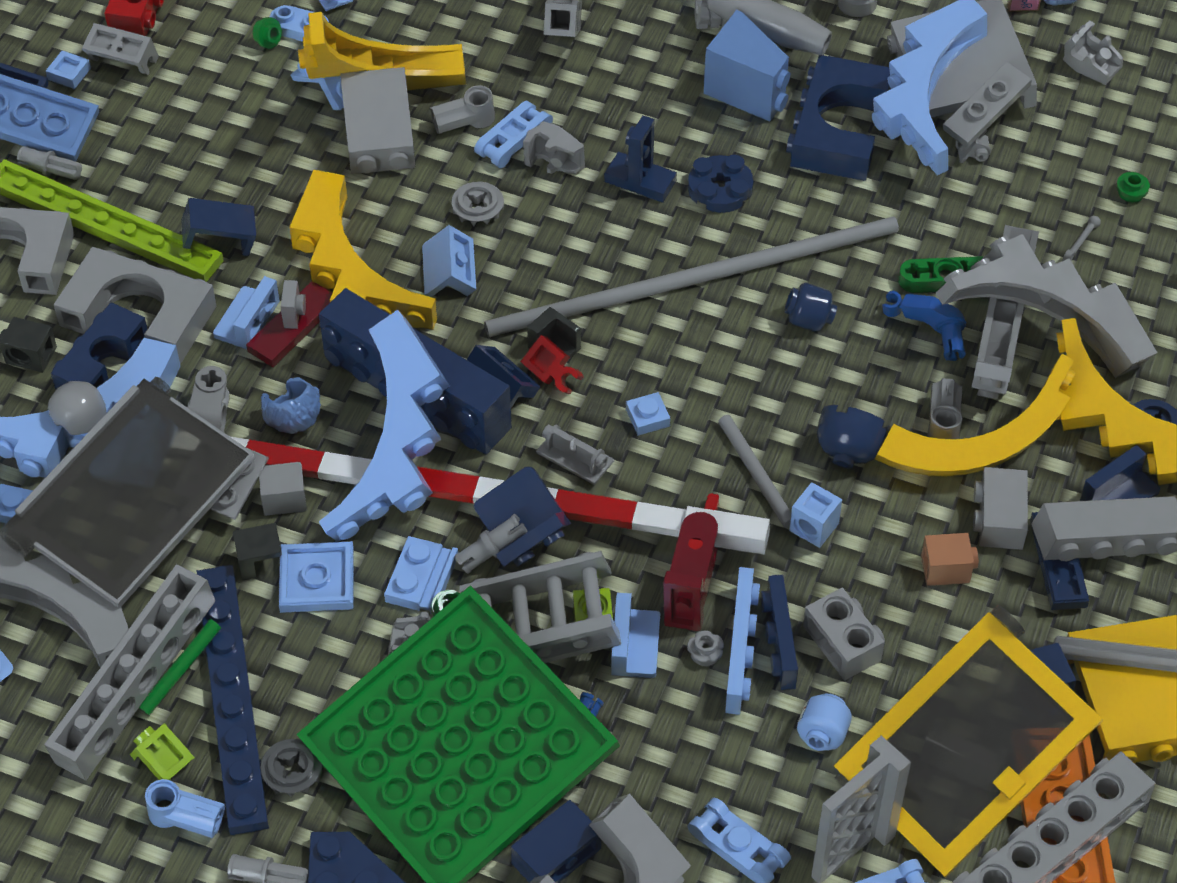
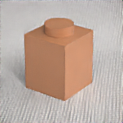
[921,533,979,586]

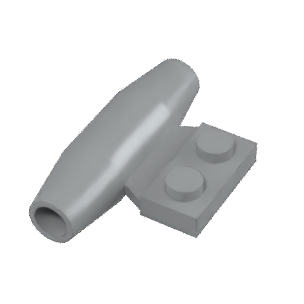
[708,0,832,55]

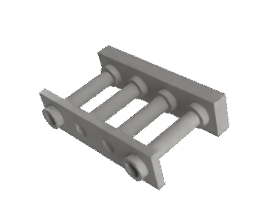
[459,551,621,663]

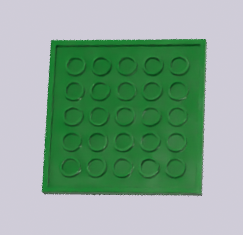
[296,585,620,883]

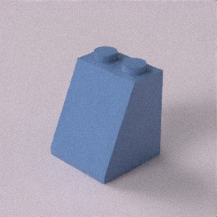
[703,10,791,122]

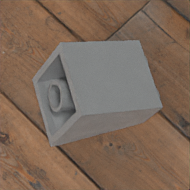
[340,67,415,174]

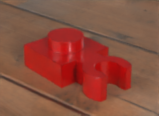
[520,335,583,394]

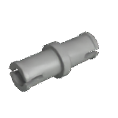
[455,514,528,574]

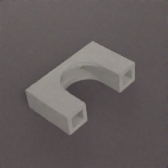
[0,207,75,295]
[53,247,217,364]
[530,794,691,883]

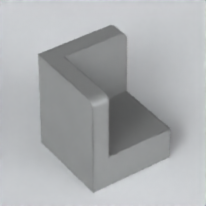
[259,462,307,516]

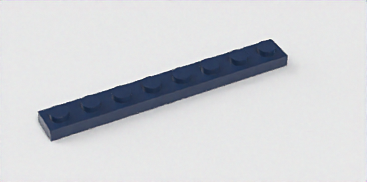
[196,565,269,835]

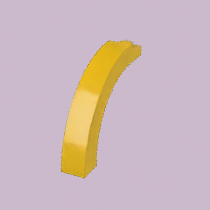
[875,354,1076,476]

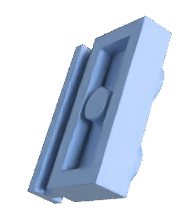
[384,536,458,614]

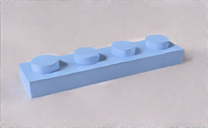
[725,567,760,715]

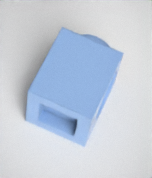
[789,482,842,548]

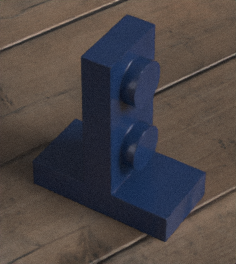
[604,115,677,203]

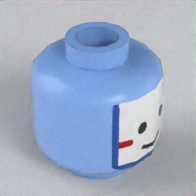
[797,693,852,751]

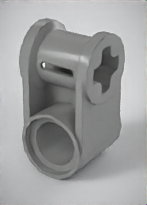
[187,366,230,432]

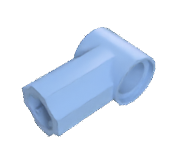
[145,779,225,838]

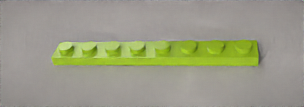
[0,159,224,282]

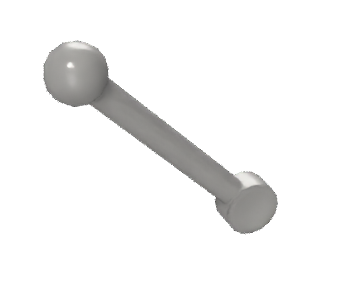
[1062,216,1101,261]

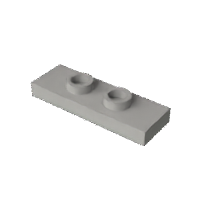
[943,61,1032,148]

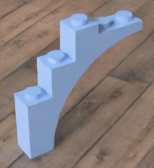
[872,0,987,176]
[319,310,450,542]
[0,338,180,478]

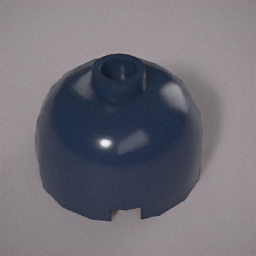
[817,405,890,468]

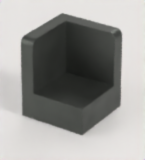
[527,307,581,359]
[233,523,282,581]

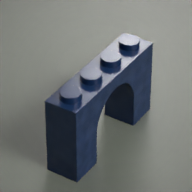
[786,55,891,181]

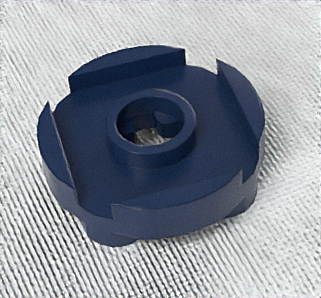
[688,155,753,213]

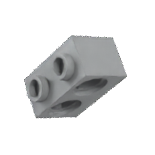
[803,587,885,681]

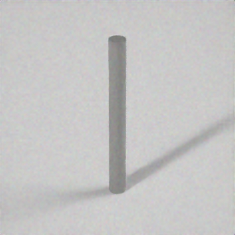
[718,415,791,528]

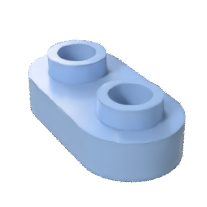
[270,5,329,41]

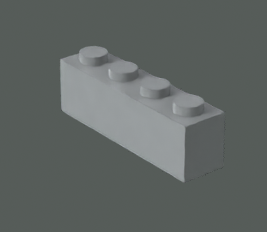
[1031,496,1177,561]

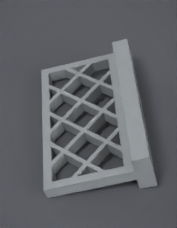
[811,735,911,883]

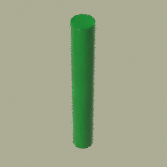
[139,619,221,716]

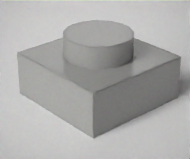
[280,280,306,329]

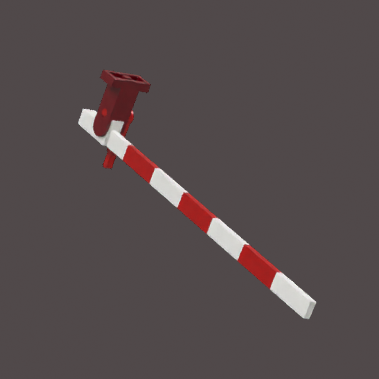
[168,428,770,631]

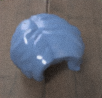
[261,377,321,434]

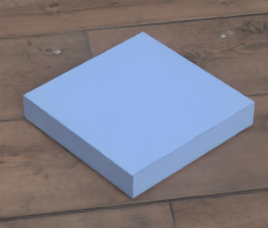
[279,541,354,613]

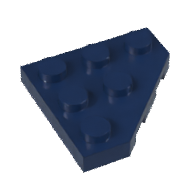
[308,831,405,883]

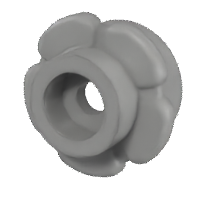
[687,631,724,666]

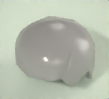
[48,381,107,435]

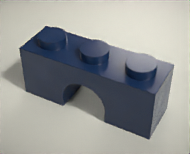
[51,302,148,390]

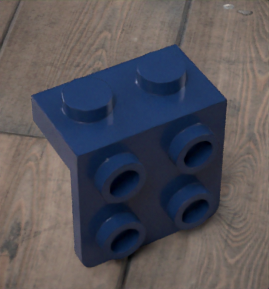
[474,466,571,567]

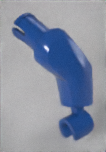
[882,291,966,361]

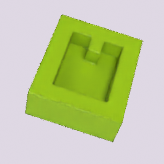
[130,723,195,780]

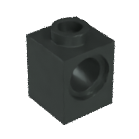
[0,317,57,373]

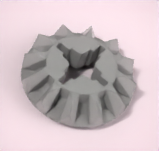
[451,182,504,226]

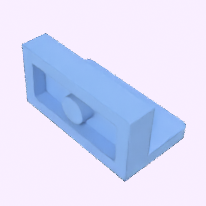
[422,225,476,297]
[213,276,280,349]
[611,593,660,678]

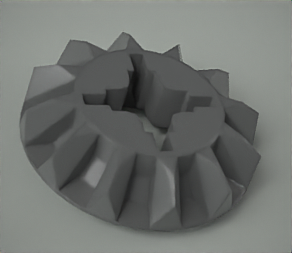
[261,739,323,797]

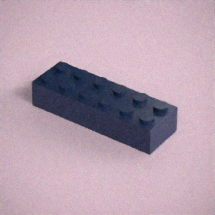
[319,288,512,455]

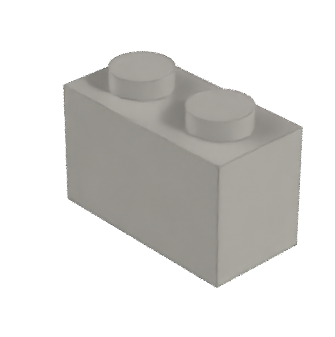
[973,467,1028,550]

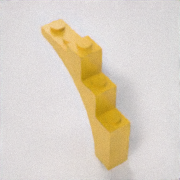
[298,12,466,90]
[289,170,437,330]
[1056,318,1177,485]

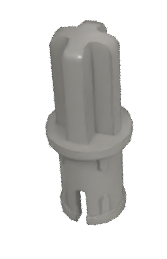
[17,146,82,180]
[227,854,308,883]

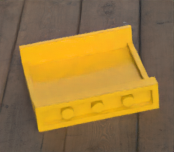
[1067,615,1177,763]

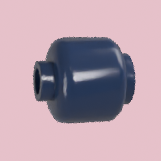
[784,283,837,332]

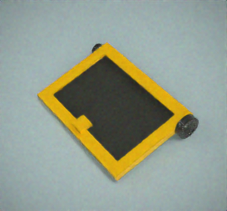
[834,605,1103,878]

